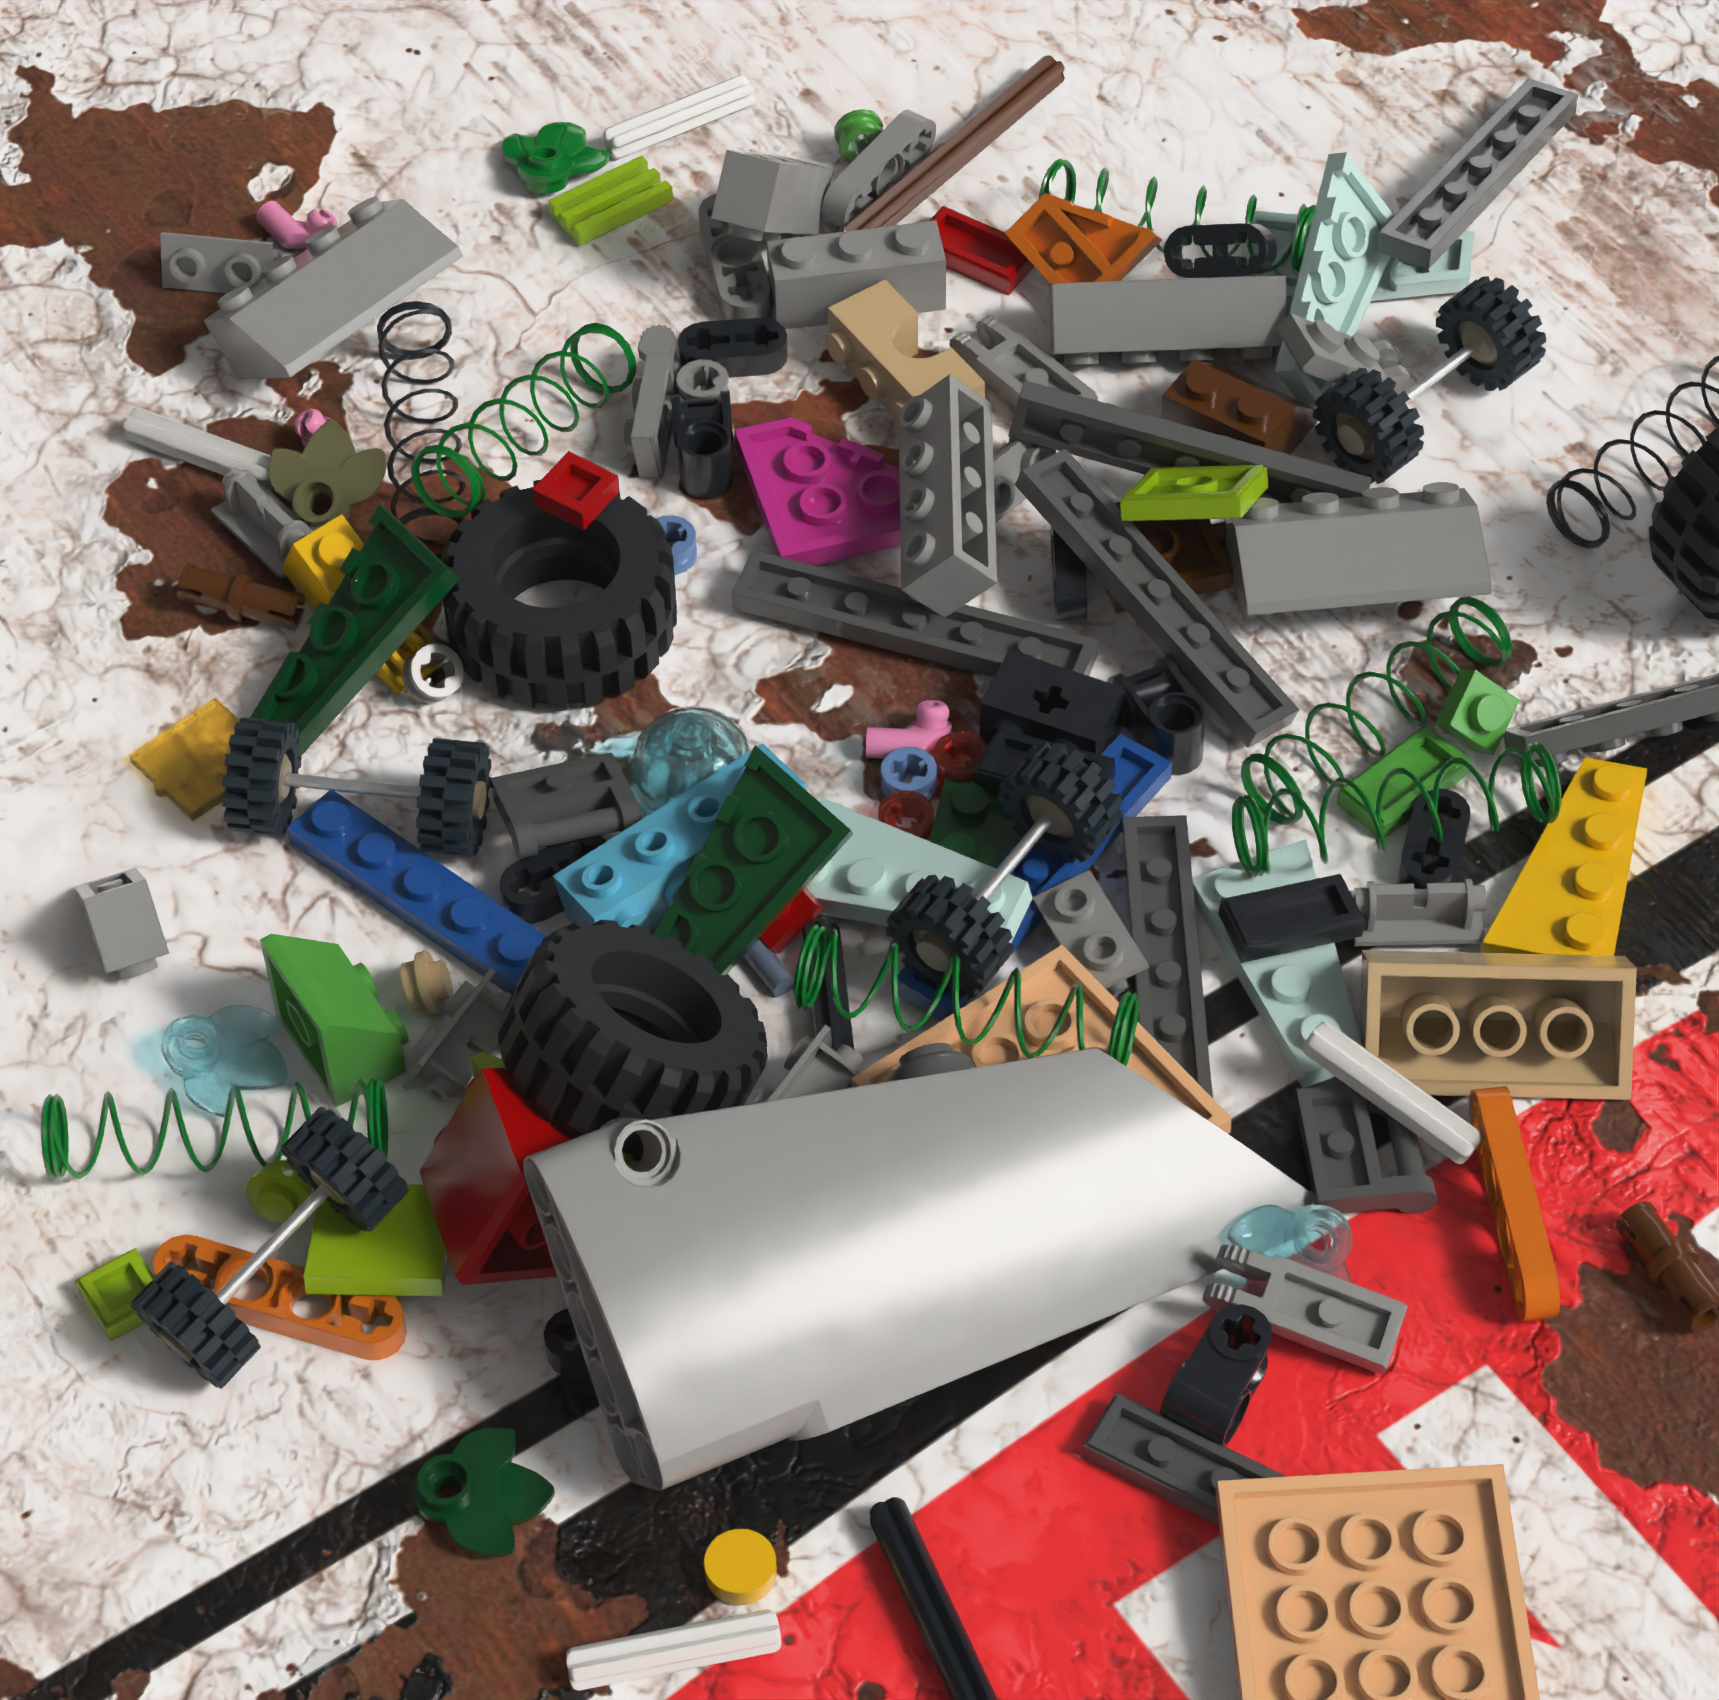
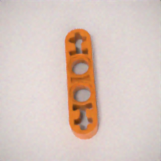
[1469,1086,1560,1321]
[153,1235,407,1361]

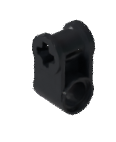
[671,390,733,500]
[1107,656,1205,775]
[1160,1304,1272,1446]

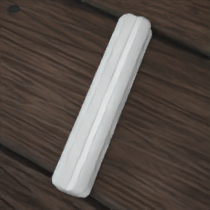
[603,75,755,159]
[123,408,274,491]
[1302,1022,1482,1164]
[566,1609,782,1691]

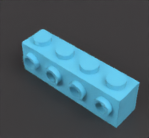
[553,743,807,933]

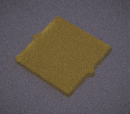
[129,698,240,821]

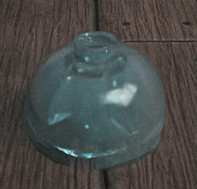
[630,705,751,817]

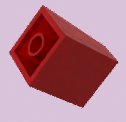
[419,1067,575,1285]

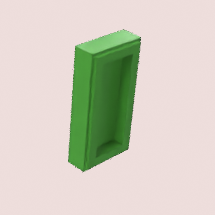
[1337,724,1471,839]

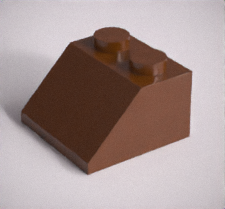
[1161,359,1318,455]

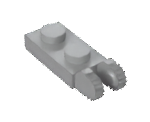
[1277,313,1418,395]
[949,315,1098,407]
[624,324,681,479]
[1202,1244,1408,1375]

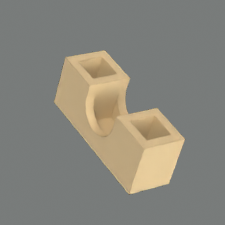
[825,279,985,429]

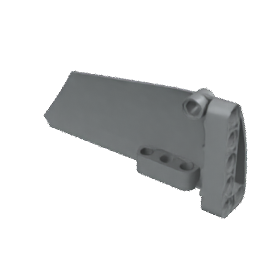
[523,1048,1314,1491]

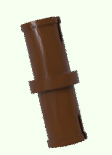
[177,564,305,632]
[1616,1201,1719,1332]

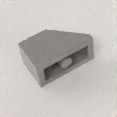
[74,868,170,979]

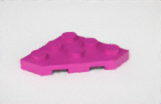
[734,417,901,566]

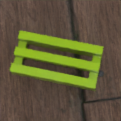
[548,155,673,247]

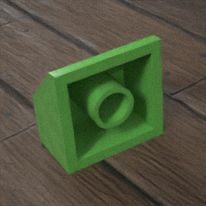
[260,934,409,1107]

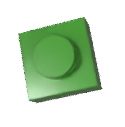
[1435,669,1520,755]

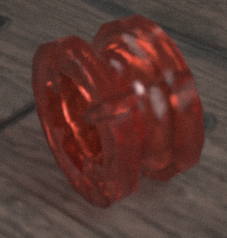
[933,731,988,788]
[878,791,934,841]

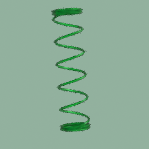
[1039,159,1316,277]
[411,323,636,519]
[1241,596,1512,826]
[1231,743,1561,878]
[793,925,1139,1066]
[41,1077,388,1180]

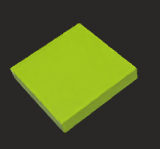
[1120,465,1268,521]
[303,1184,449,1296]

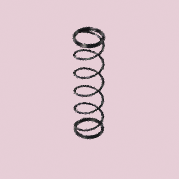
[377,301,466,560]
[1546,356,1719,549]

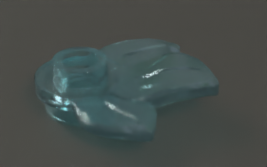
[161,1005,289,1118]
[1227,1204,1353,1298]

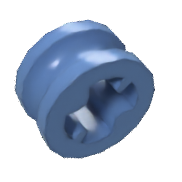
[656,515,697,575]
[881,747,937,810]

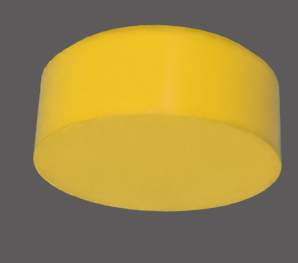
[704,1529,777,1605]

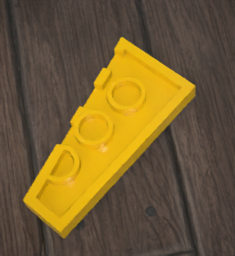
[1480,757,1647,956]

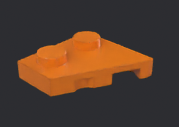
[1005,193,1163,284]

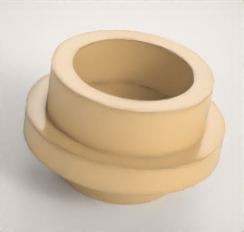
[400,950,453,1016]

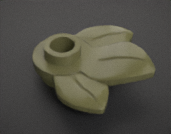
[269,419,387,531]

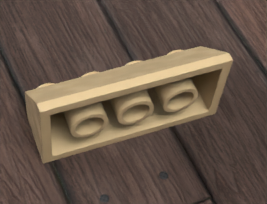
[1360,950,1637,1100]

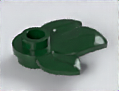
[412,1428,555,1557]

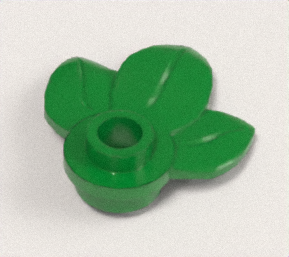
[502,122,610,193]

